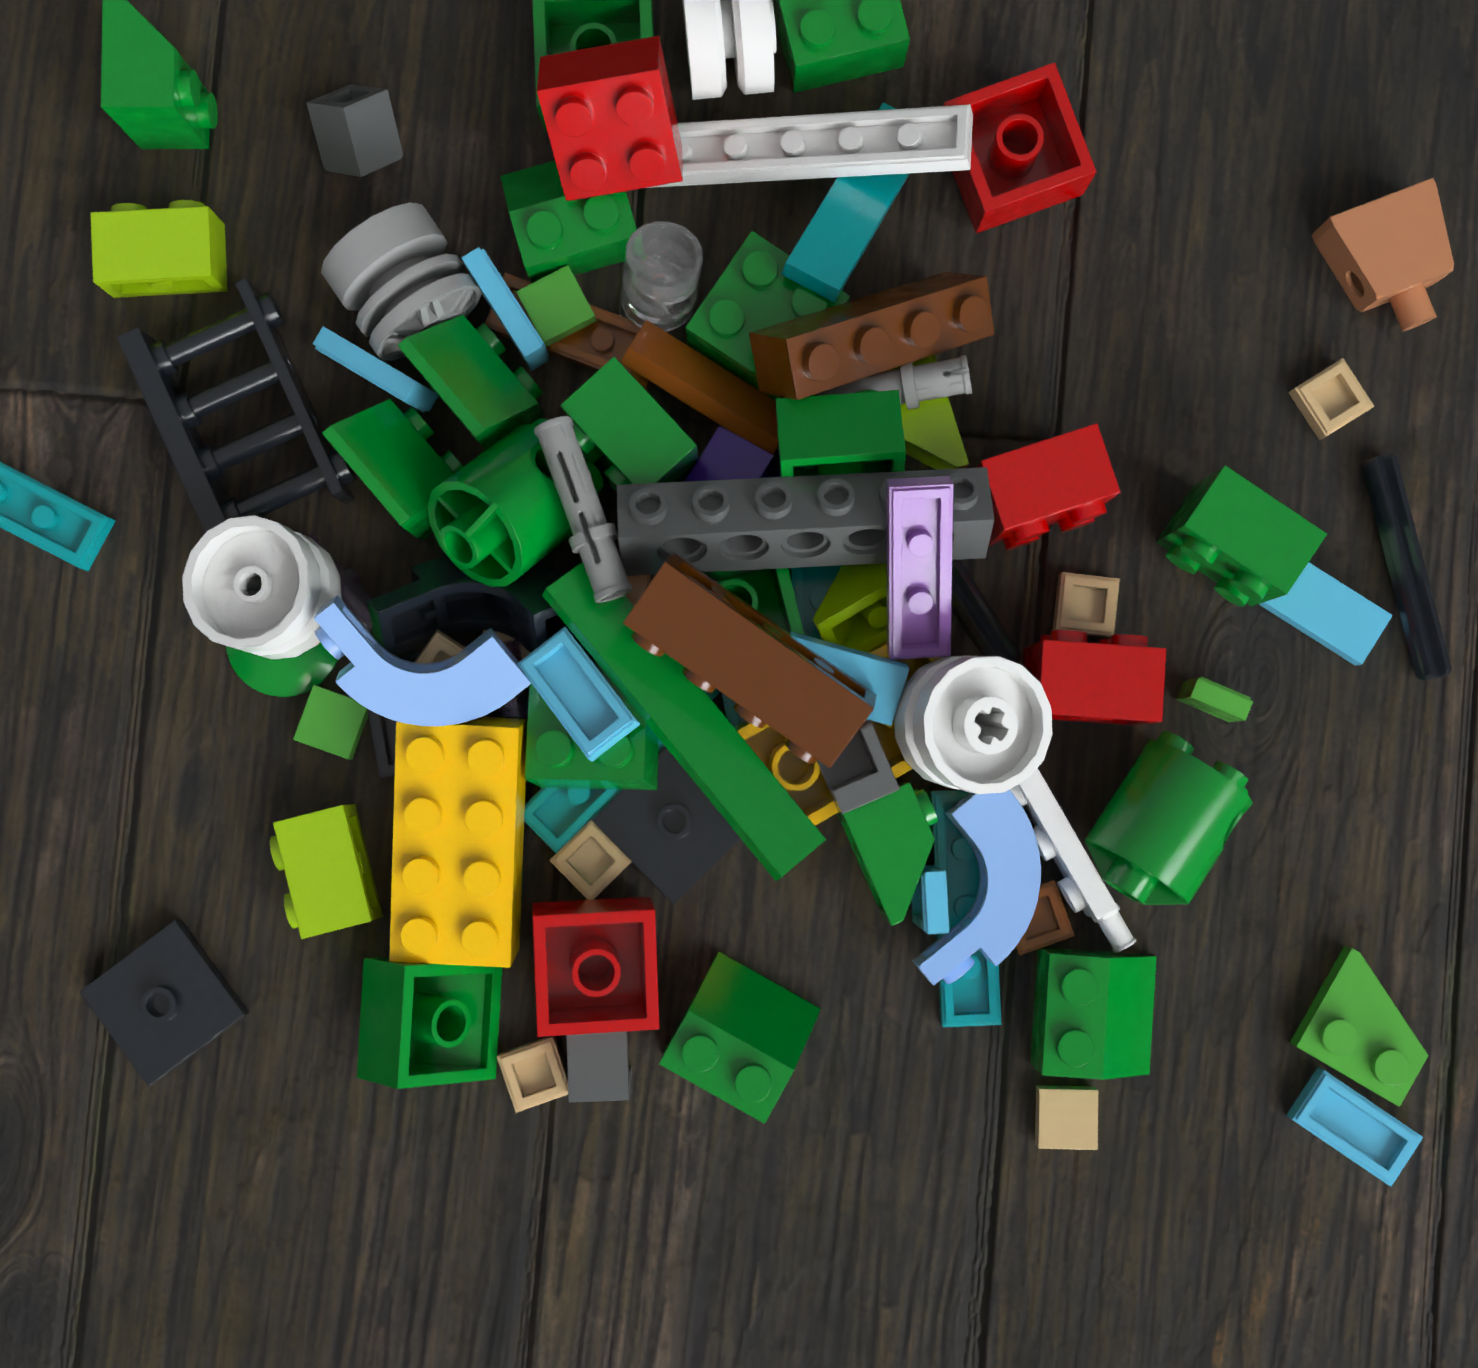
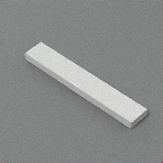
[647,104,973,188]

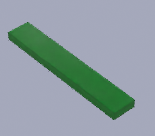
[542,562,826,881]

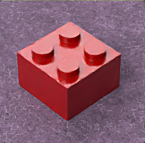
[537,36,683,201]
[943,62,1097,234]
[976,423,1121,550]
[1023,630,1166,726]
[532,897,659,1037]

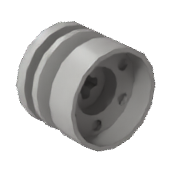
[321,202,482,361]

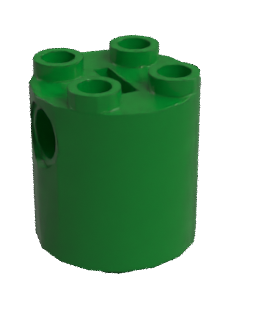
[427,418,603,587]
[1084,730,1253,905]

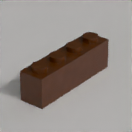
[749,272,995,400]
[623,553,877,768]

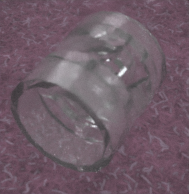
[621,221,703,332]

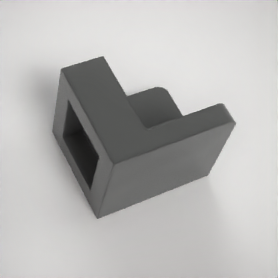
[306,84,403,177]
[817,720,900,814]
[566,1031,632,1103]

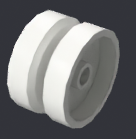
[682,0,776,100]
[182,515,342,660]
[894,655,1052,794]

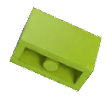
[91,200,228,298]
[270,804,383,939]

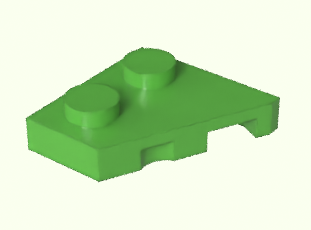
[1290,946,1429,1107]

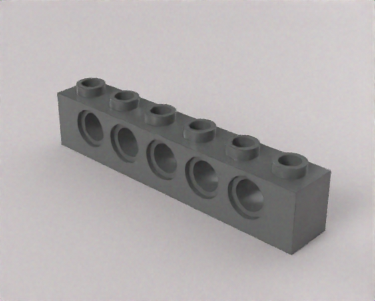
[617,467,994,576]

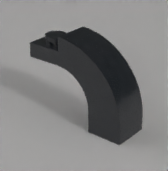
[367,556,581,656]

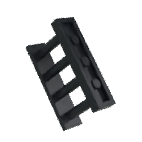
[117,278,356,533]

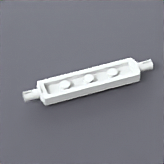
[1010,768,1136,953]

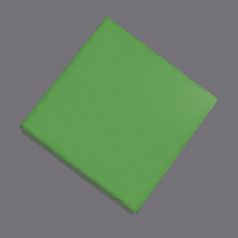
[516,265,597,347]
[1176,676,1253,722]
[293,685,369,760]

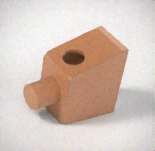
[1311,178,1454,331]

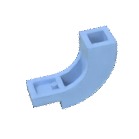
[314,595,531,726]
[912,790,1041,986]

